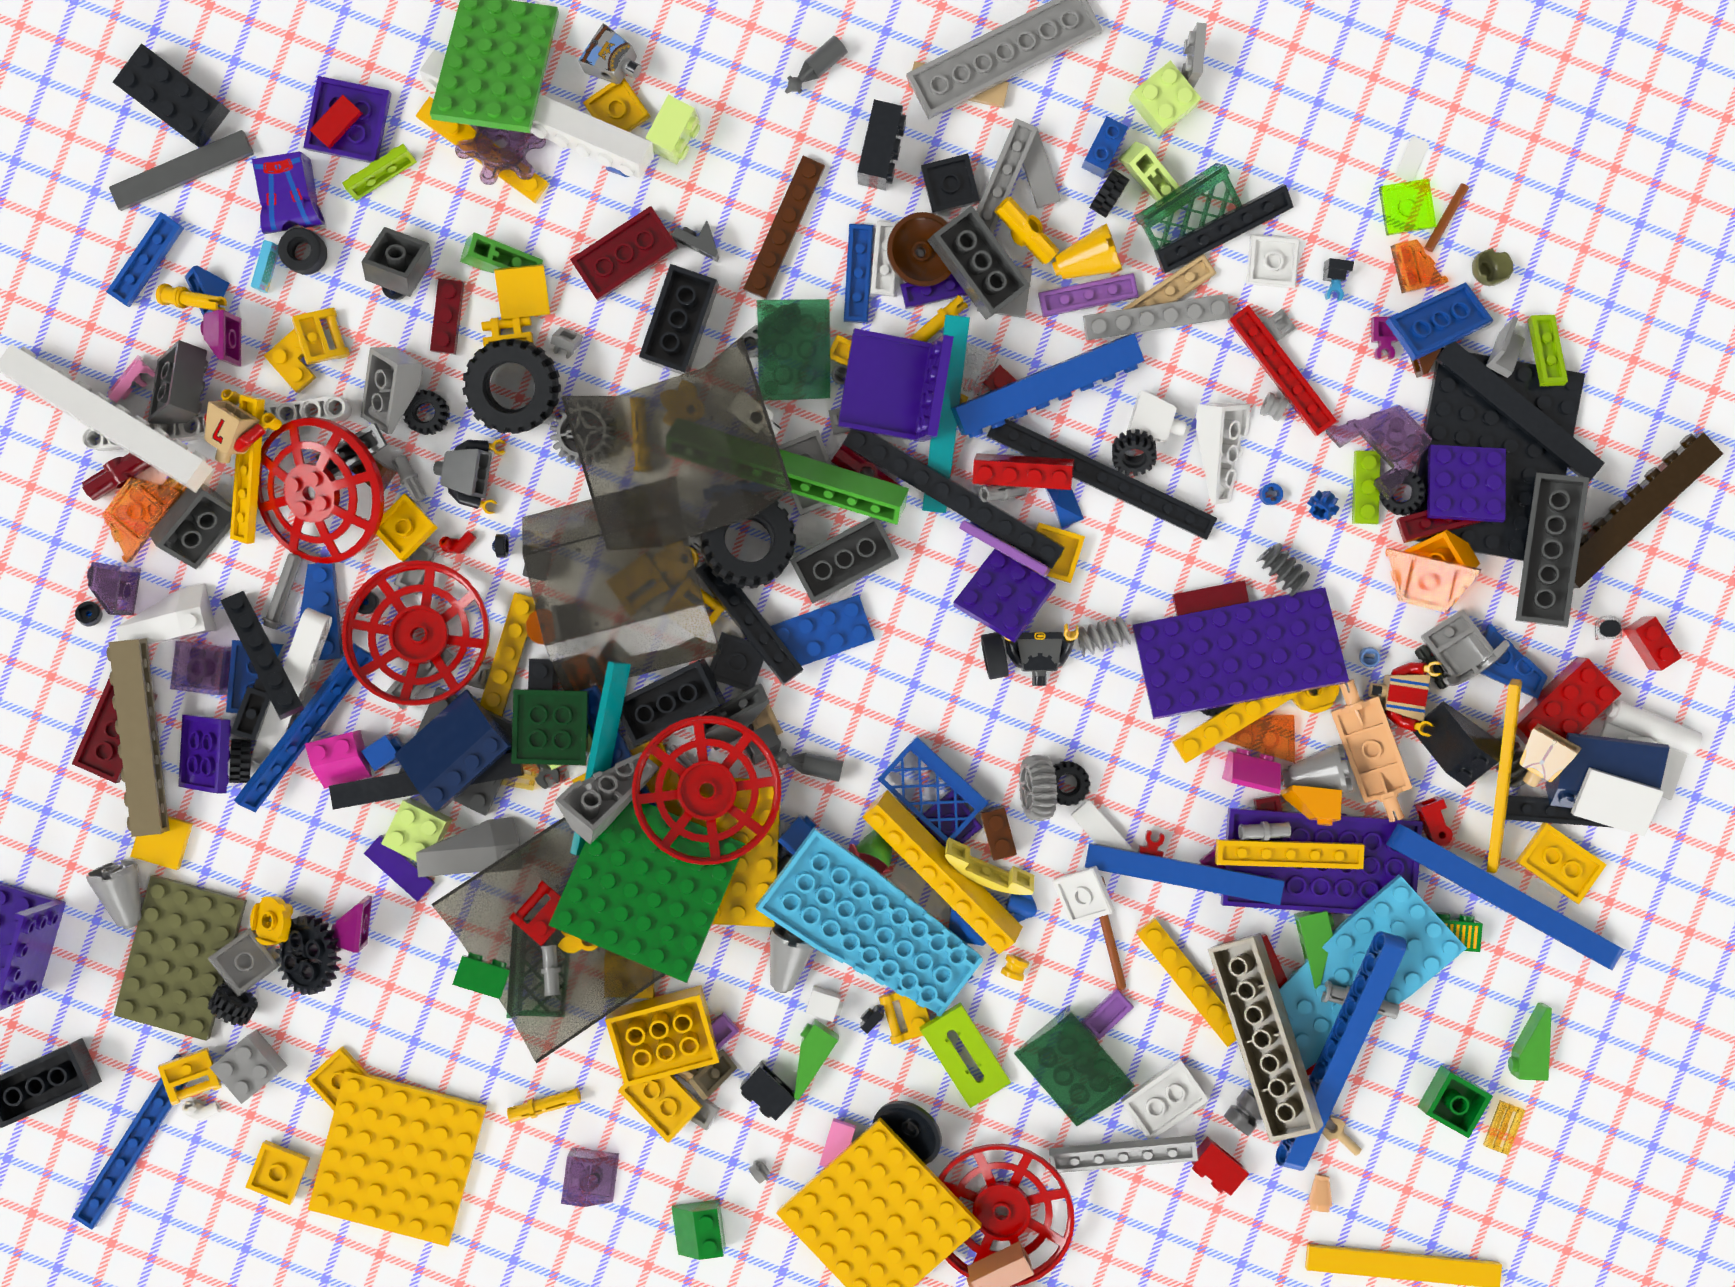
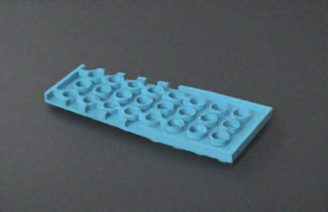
[755,827,983,1017]
[1279,874,1467,1070]

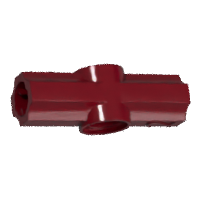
[831,444,901,486]
[82,453,151,501]

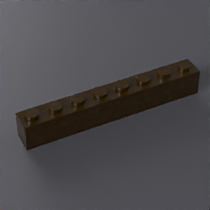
[1574,432,1724,588]

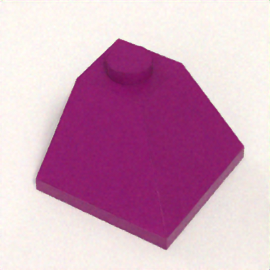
[200,310,242,367]
[331,895,372,953]

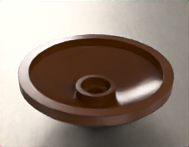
[887,212,951,287]

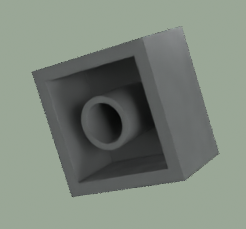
[361,226,432,297]

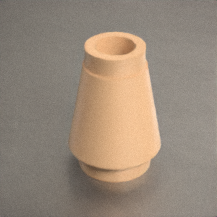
[1308,1174,1332,1212]

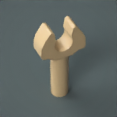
[1322,1115,1362,1156]

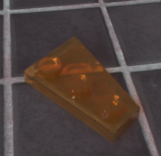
[1223,714,1295,763]

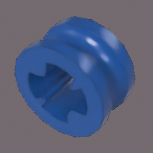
[1259,483,1283,505]

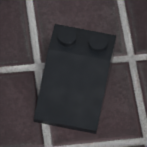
[1412,701,1502,788]

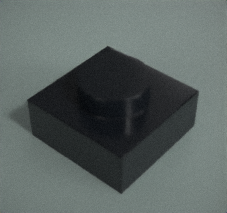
[860,1005,884,1034]

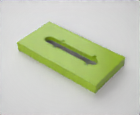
[919,1002,1011,1108]

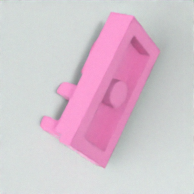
[108,355,155,403]

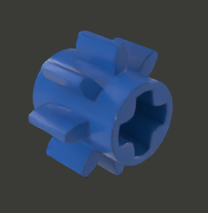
[1307,490,1340,521]

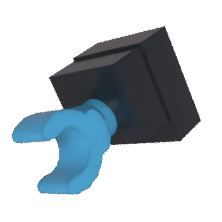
[1322,258,1354,302]

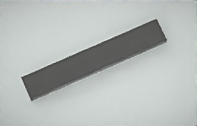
[109,130,254,211]

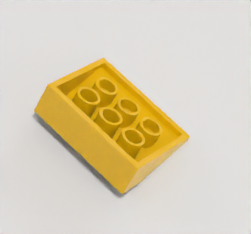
[605,985,719,1087]

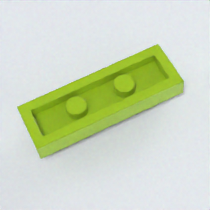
[342,143,417,201]
[1527,315,1568,386]
[1352,451,1381,525]

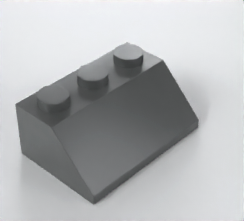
[148,340,208,424]
[149,483,232,570]

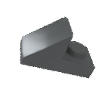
[672,221,720,262]

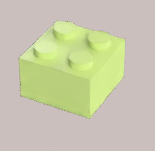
[1128,60,1202,138]
[645,94,700,165]
[381,797,453,862]

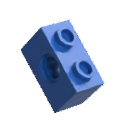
[1081,116,1128,178]

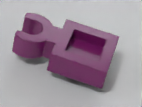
[1371,317,1398,360]

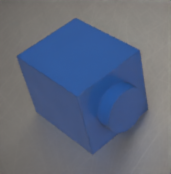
[361,734,404,771]

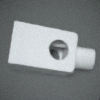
[1126,390,1187,442]

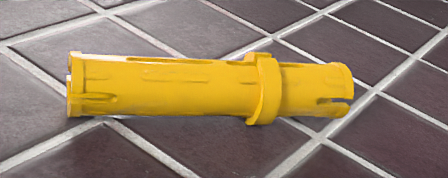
[909,295,968,342]
[507,1087,581,1123]

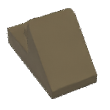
[688,1049,737,1100]

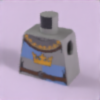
[578,23,642,84]

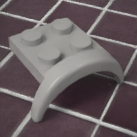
[1421,609,1510,686]

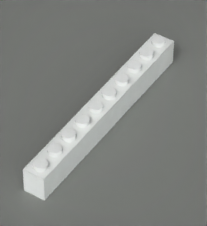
[419,49,654,179]
[0,344,213,493]

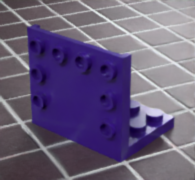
[837,328,954,442]
[0,882,66,1011]

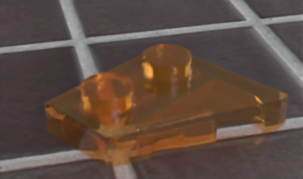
[1390,239,1449,294]

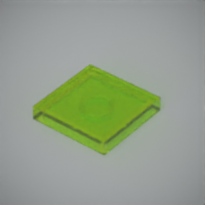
[1379,178,1437,236]

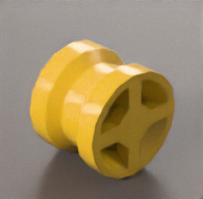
[1000,954,1030,981]

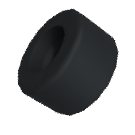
[278,228,327,275]

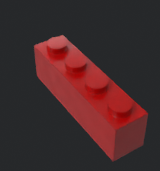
[973,453,1074,490]

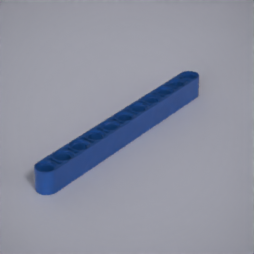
[1386,823,1624,971]
[1275,931,1407,1171]

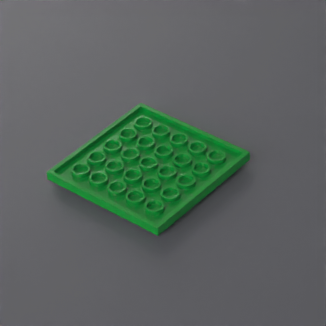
[549,800,745,983]

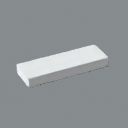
[870,221,898,297]
[1071,799,1134,851]

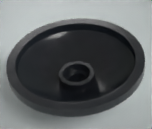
[872,1101,942,1165]

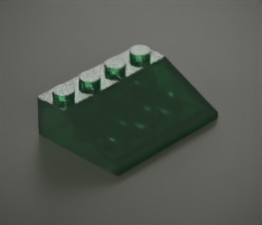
[756,299,830,401]
[1013,1006,1135,1126]

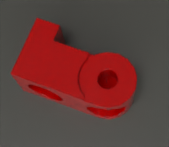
[1414,796,1453,846]

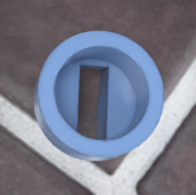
[1359,647,1380,668]

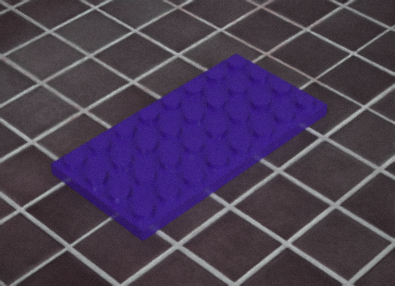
[1132,587,1349,720]
[1220,807,1423,914]

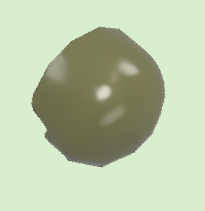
[1472,248,1514,287]

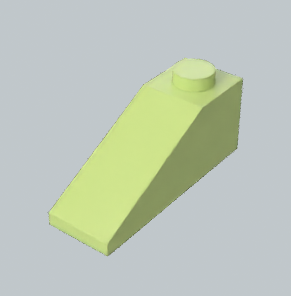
[1118,141,1189,216]

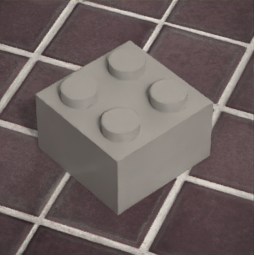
[210,1029,288,1104]

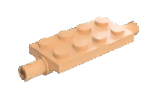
[1331,679,1413,822]

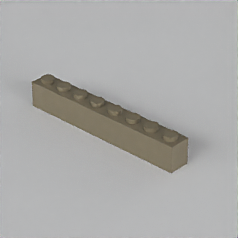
[106,638,170,837]

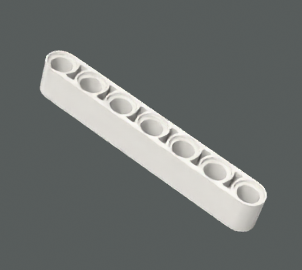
[251,608,332,765]

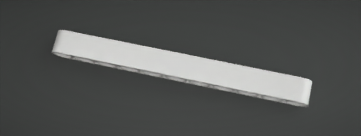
[82,396,352,451]

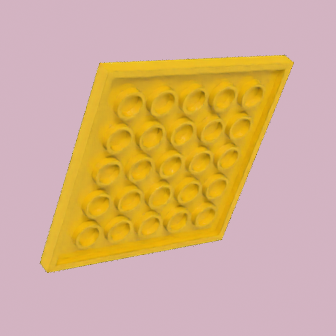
[308,1068,487,1247]
[776,1117,982,1287]

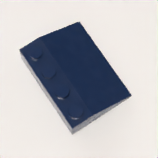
[394,689,512,812]
[1545,733,1670,808]

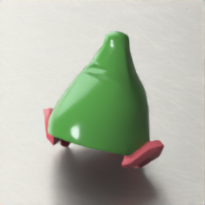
[849,830,893,875]

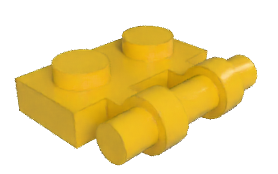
[481,316,534,347]

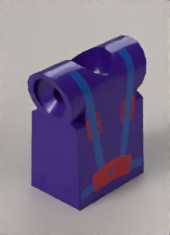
[252,151,325,234]

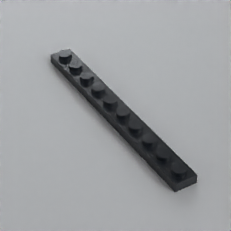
[986,419,1217,540]
[843,429,1065,569]

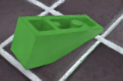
[460,232,543,274]
[1294,911,1334,989]
[1508,1003,1552,1081]
[794,1019,839,1101]

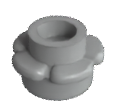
[748,1161,770,1184]

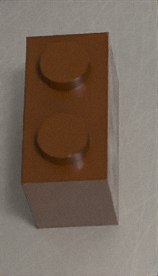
[980,805,1017,861]

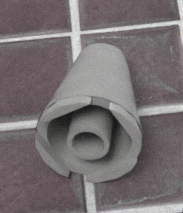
[86,858,142,929]
[770,923,815,993]

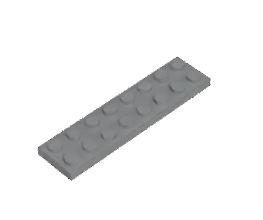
[906,0,1102,120]

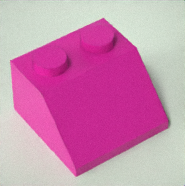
[305,730,372,789]
[1222,748,1281,794]

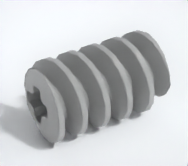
[1077,616,1131,657]

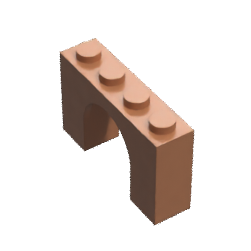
[967,1241,1034,1287]

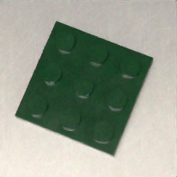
[511,689,589,766]

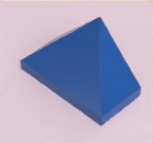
[185,265,230,315]
[1045,488,1084,528]
[948,906,986,946]

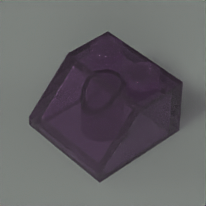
[87,562,141,615]
[561,1147,620,1207]

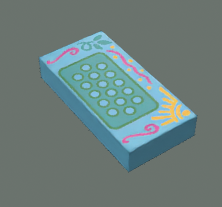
[250,240,278,294]

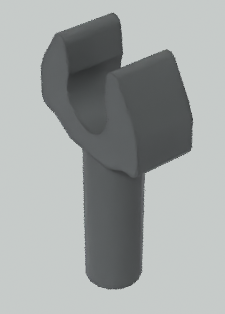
[535,764,560,789]

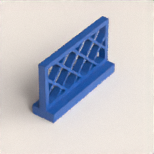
[877,736,989,842]

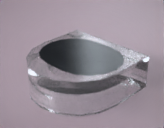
[1595,615,1623,640]

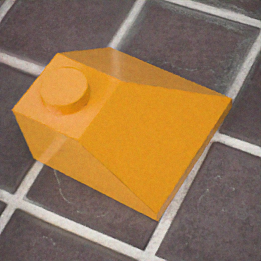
[1404,530,1481,592]
[1280,785,1342,826]

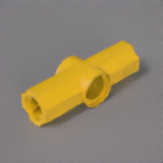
[994,196,1059,264]

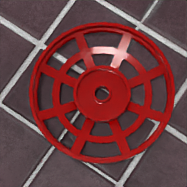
[257,417,385,564]
[342,560,490,706]
[632,716,781,865]
[938,1143,1075,1287]

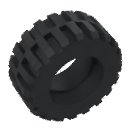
[462,338,561,434]
[700,491,796,589]

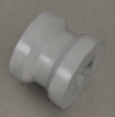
[1260,392,1288,422]

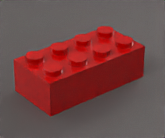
[1516,657,1622,745]

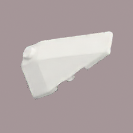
[1196,403,1250,505]
[115,583,216,645]

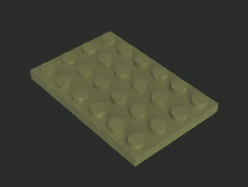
[113,875,247,1041]

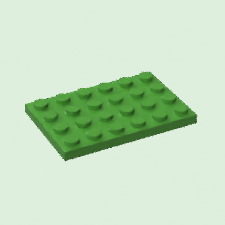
[430,0,559,133]

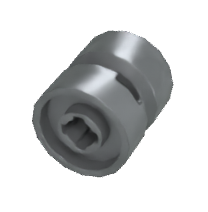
[1224,1089,1262,1136]

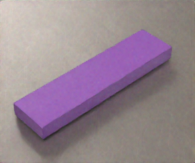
[1038,273,1139,318]
[959,521,1050,577]

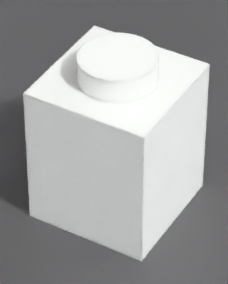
[805,985,844,1022]

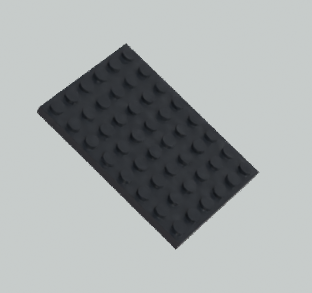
[1407,347,1585,562]

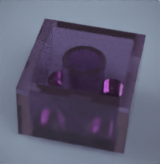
[170,640,232,695]

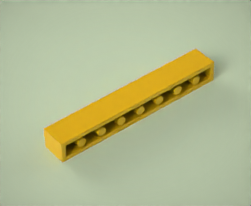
[862,790,1023,954]

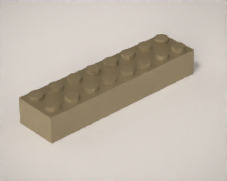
[1207,933,1324,1143]

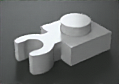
[688,1090,721,1130]

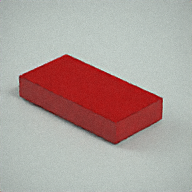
[310,94,363,149]

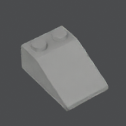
[360,347,423,434]

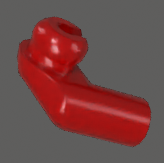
[439,530,477,554]

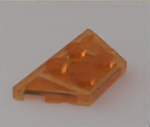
[102,477,184,563]
[1385,548,1482,613]

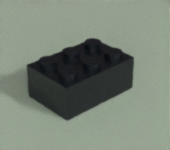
[857,99,907,191]

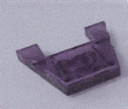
[1326,405,1432,500]

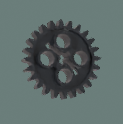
[275,915,341,995]

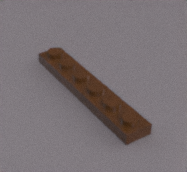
[743,155,825,300]

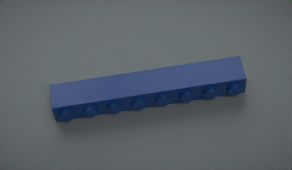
[951,333,1145,438]

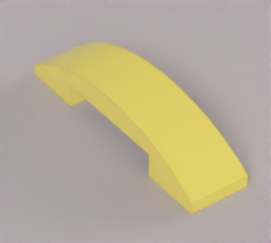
[945,838,1035,895]

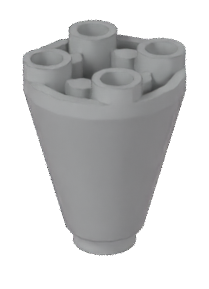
[1282,744,1353,793]

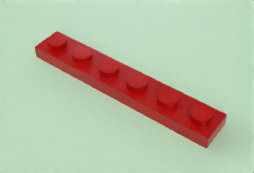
[1227,305,1337,437]

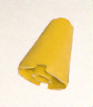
[1052,223,1123,279]

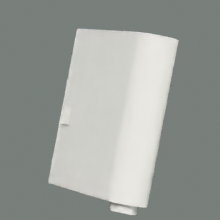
[1600,700,1703,800]

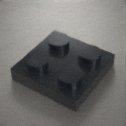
[921,153,980,214]
[710,632,764,691]

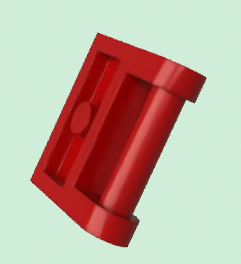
[508,880,561,946]

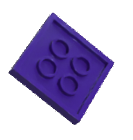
[303,76,392,163]
[1427,445,1506,522]
[953,549,1056,643]
[178,715,232,794]

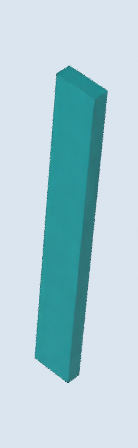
[922,315,970,513]
[570,661,631,856]

